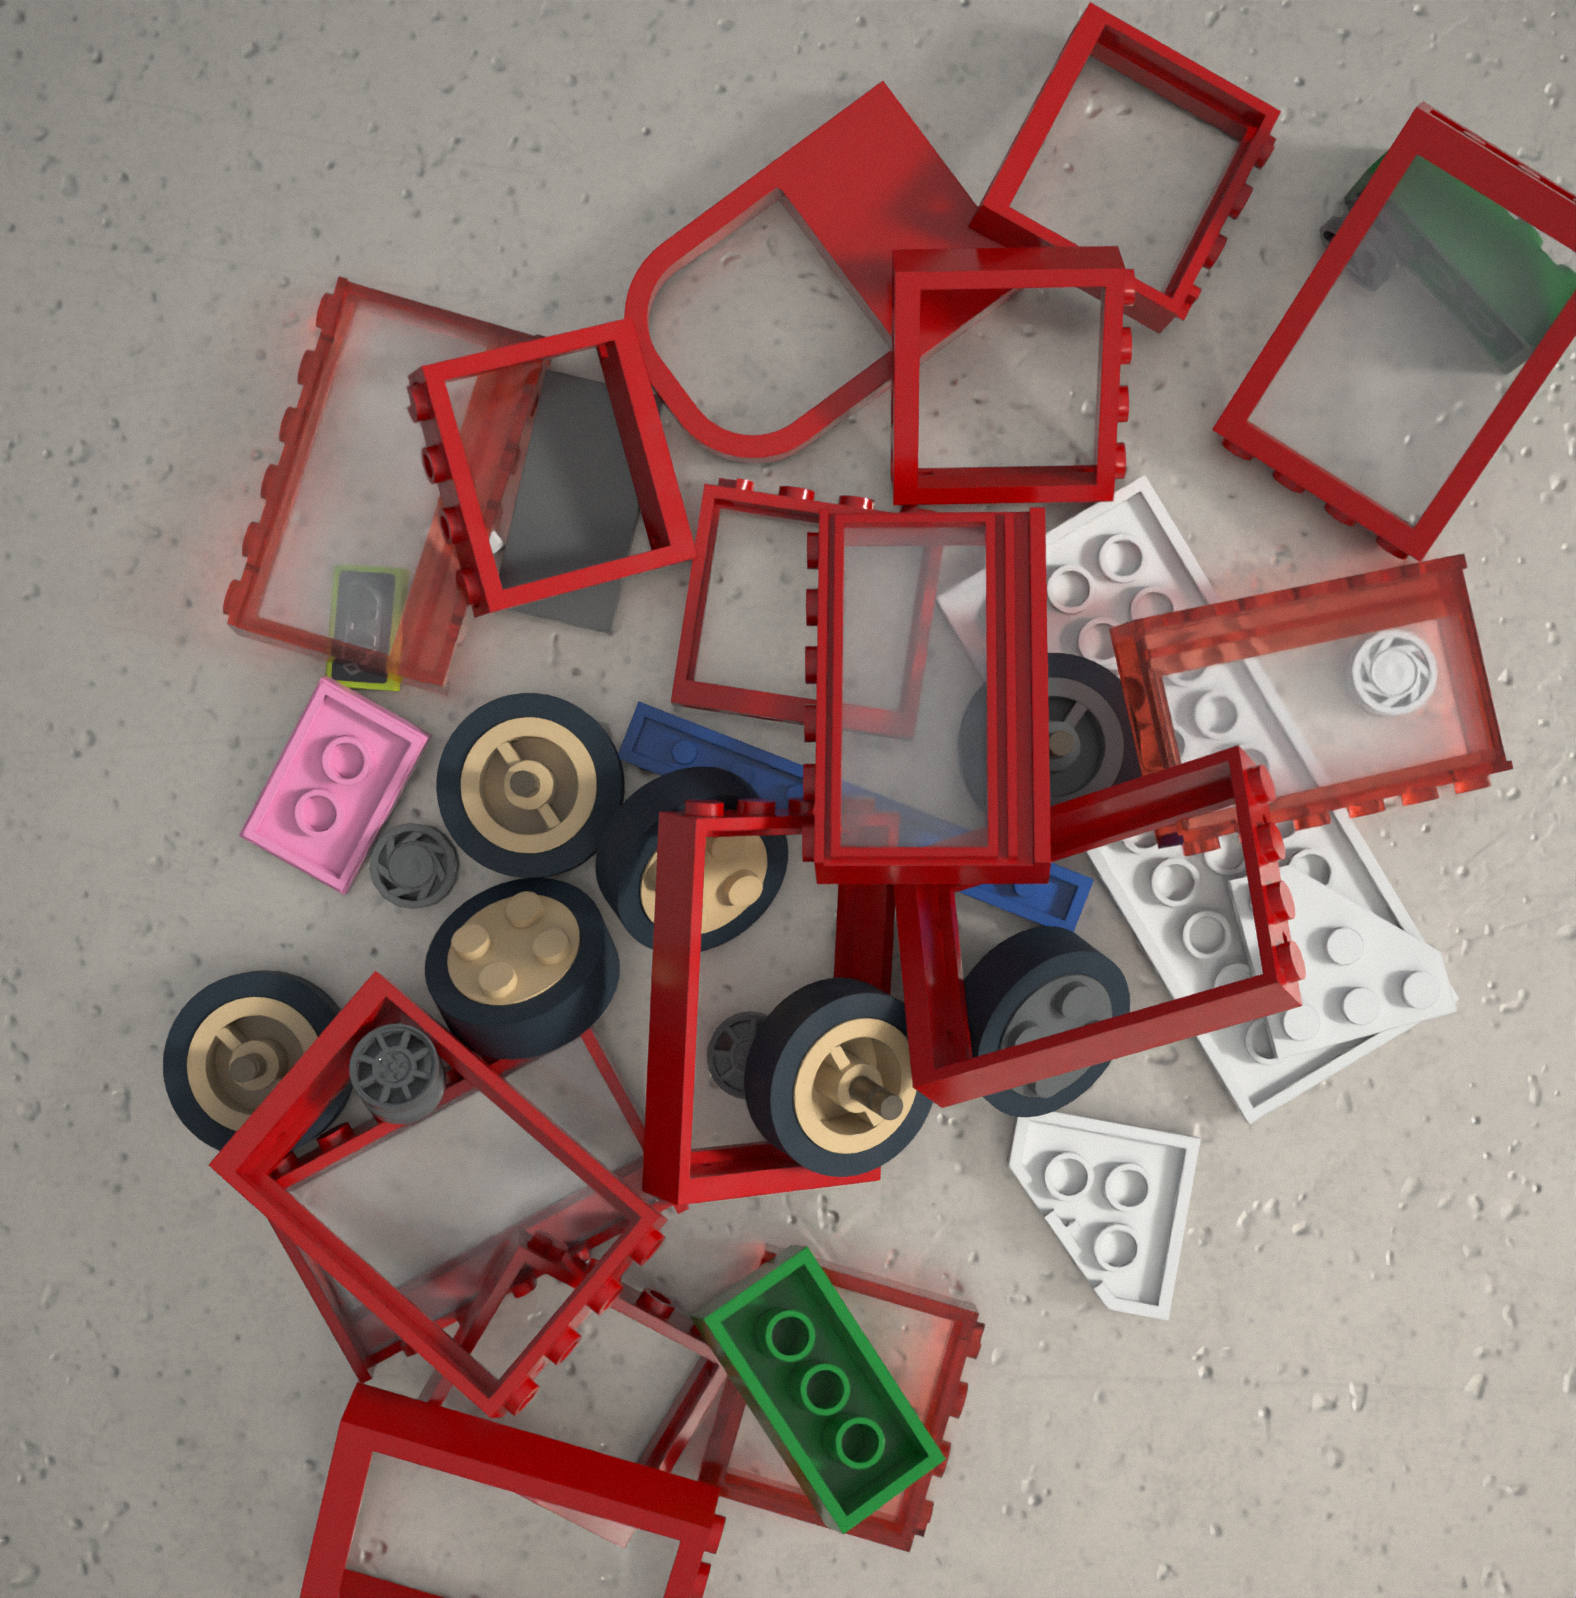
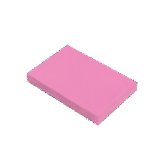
[239,675,433,895]

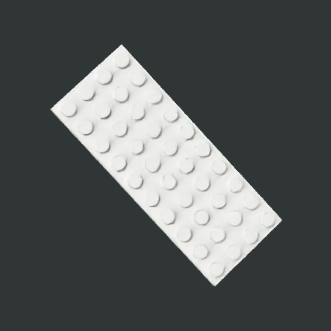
[935,475,1459,1125]

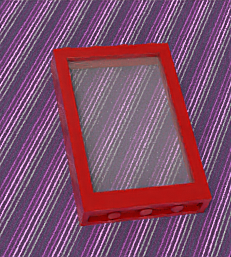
[1212,101,1576,563]

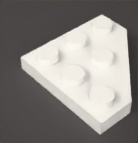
[1226,865,1457,1060]
[1007,1111,1201,1320]

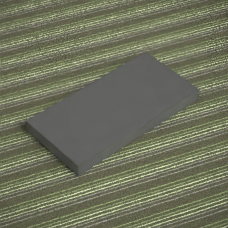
[499,370,664,634]

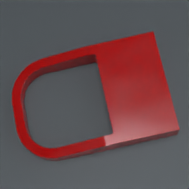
[624,81,1024,464]

